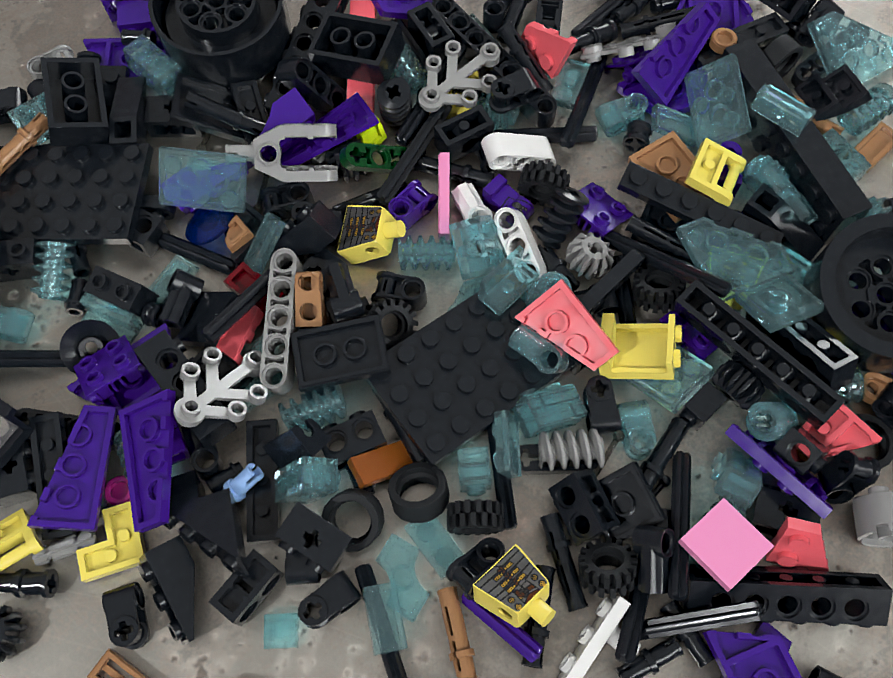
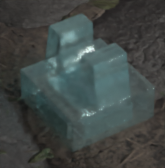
[264,613,299,649]

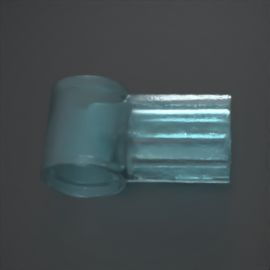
[508,324,569,374]

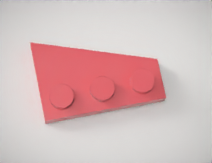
[514,279,620,371]

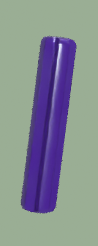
[461,593,543,663]

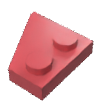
[521,21,578,79]
[216,305,264,365]
[798,404,882,458]
[766,516,829,572]

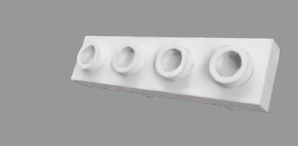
[557,596,641,678]

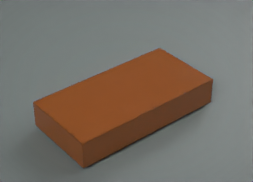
[347,440,413,489]

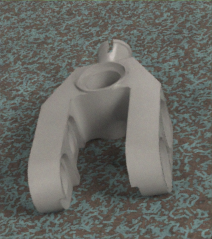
[225,123,338,182]

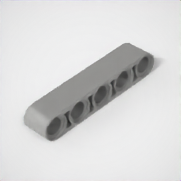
[259,248,303,395]

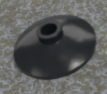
[59,319,120,374]

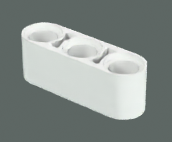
[481,132,556,171]
[493,207,547,285]

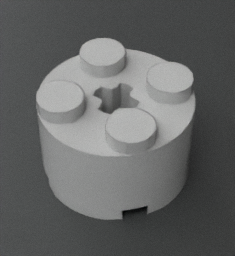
[852,486,893,548]

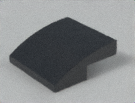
[794,63,873,121]

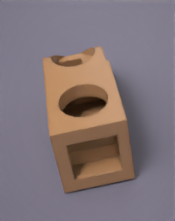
[295,271,327,327]

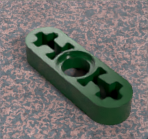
[339,142,407,173]

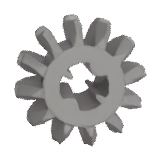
[565,232,615,281]

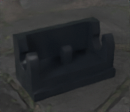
[262,418,333,473]

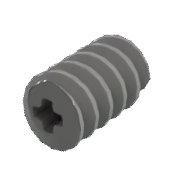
[538,428,605,471]

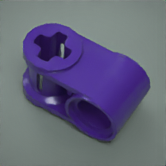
[388,179,438,230]

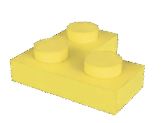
[76,501,147,583]

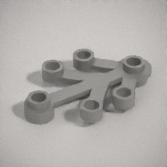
[580,22,676,63]
[418,40,500,112]
[173,347,268,427]

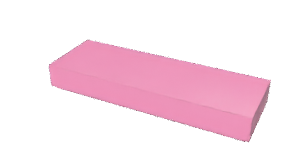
[438,152,450,240]

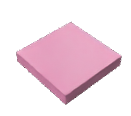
[678,498,774,592]

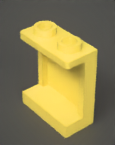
[598,313,682,380]

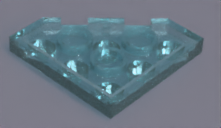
[807,11,893,83]
[676,217,797,302]

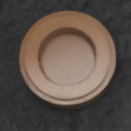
[709,28,738,54]

